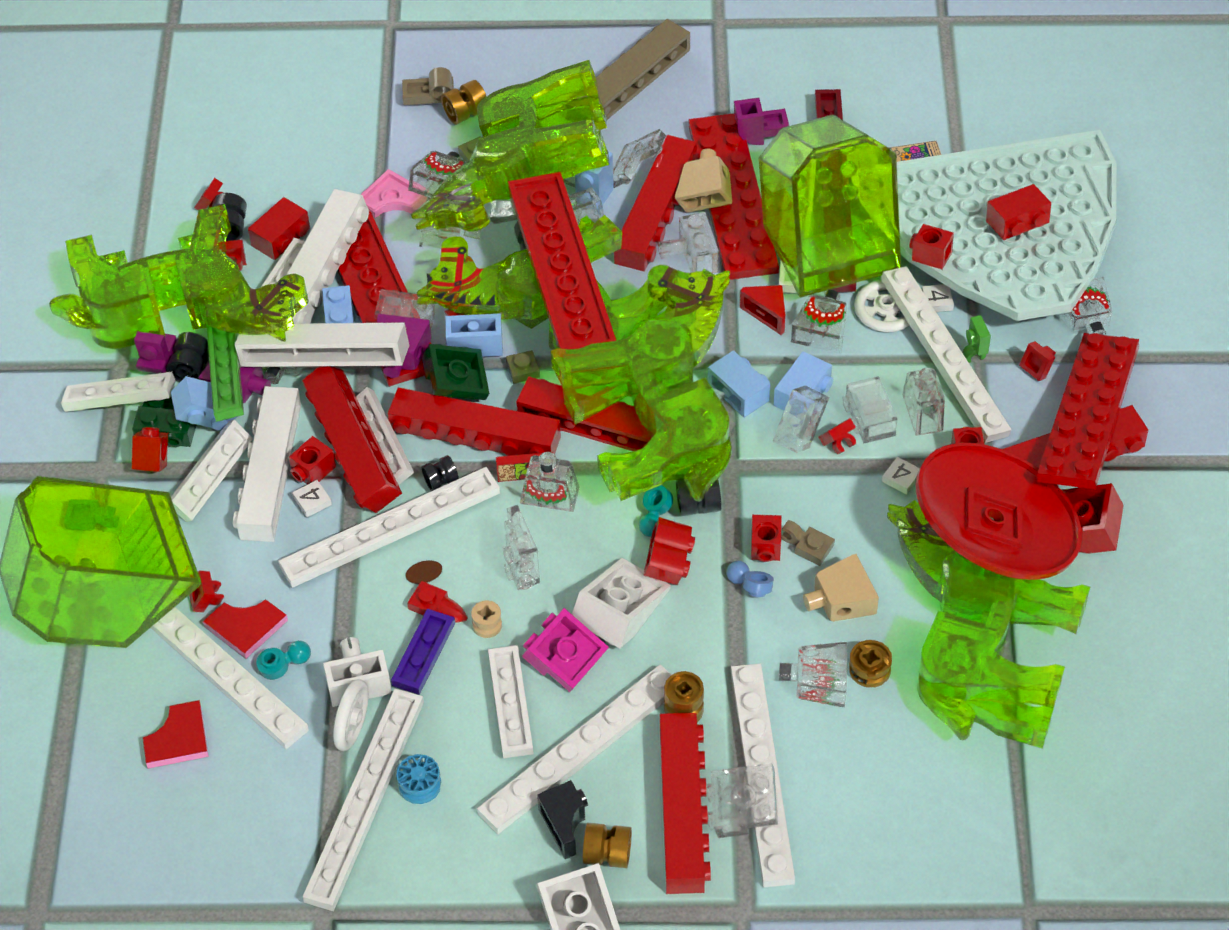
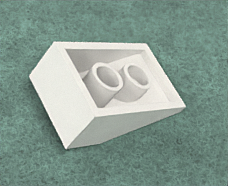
[572,558,671,648]
[536,863,620,930]

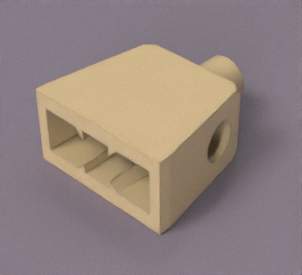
[675,149,732,213]
[803,554,879,622]

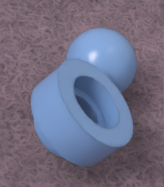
[726,561,774,597]

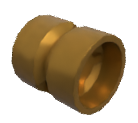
[441,80,489,125]
[664,671,704,723]
[583,823,632,868]

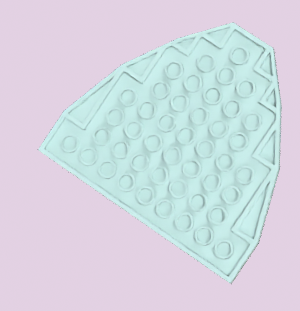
[847,130,1117,321]

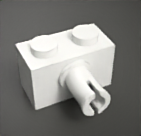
[323,637,392,707]

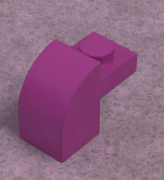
[734,97,790,145]
[134,331,177,374]

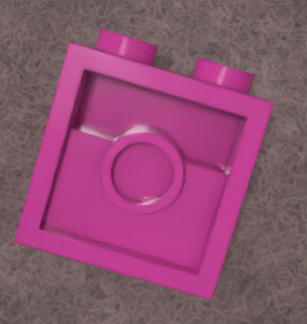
[522,608,609,692]

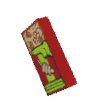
[496,452,555,482]

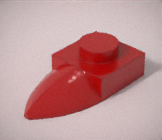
[407,581,468,623]

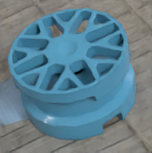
[396,754,441,804]

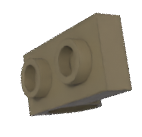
[402,67,454,105]

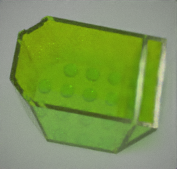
[758,115,901,298]
[0,476,202,648]

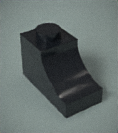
[537,780,588,859]

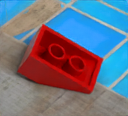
[1062,483,1124,554]

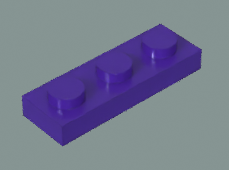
[391,609,455,695]

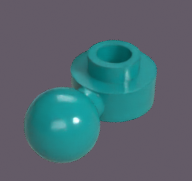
[639,485,673,537]
[256,640,311,680]

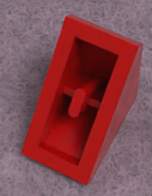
[740,285,786,335]

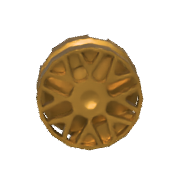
[849,640,892,688]

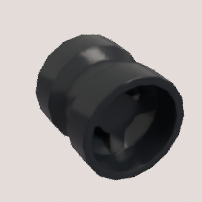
[421,455,459,491]

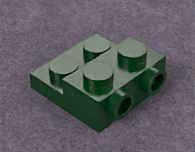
[422,344,490,400]
[132,396,197,447]

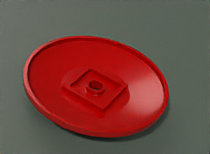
[915,443,1082,580]

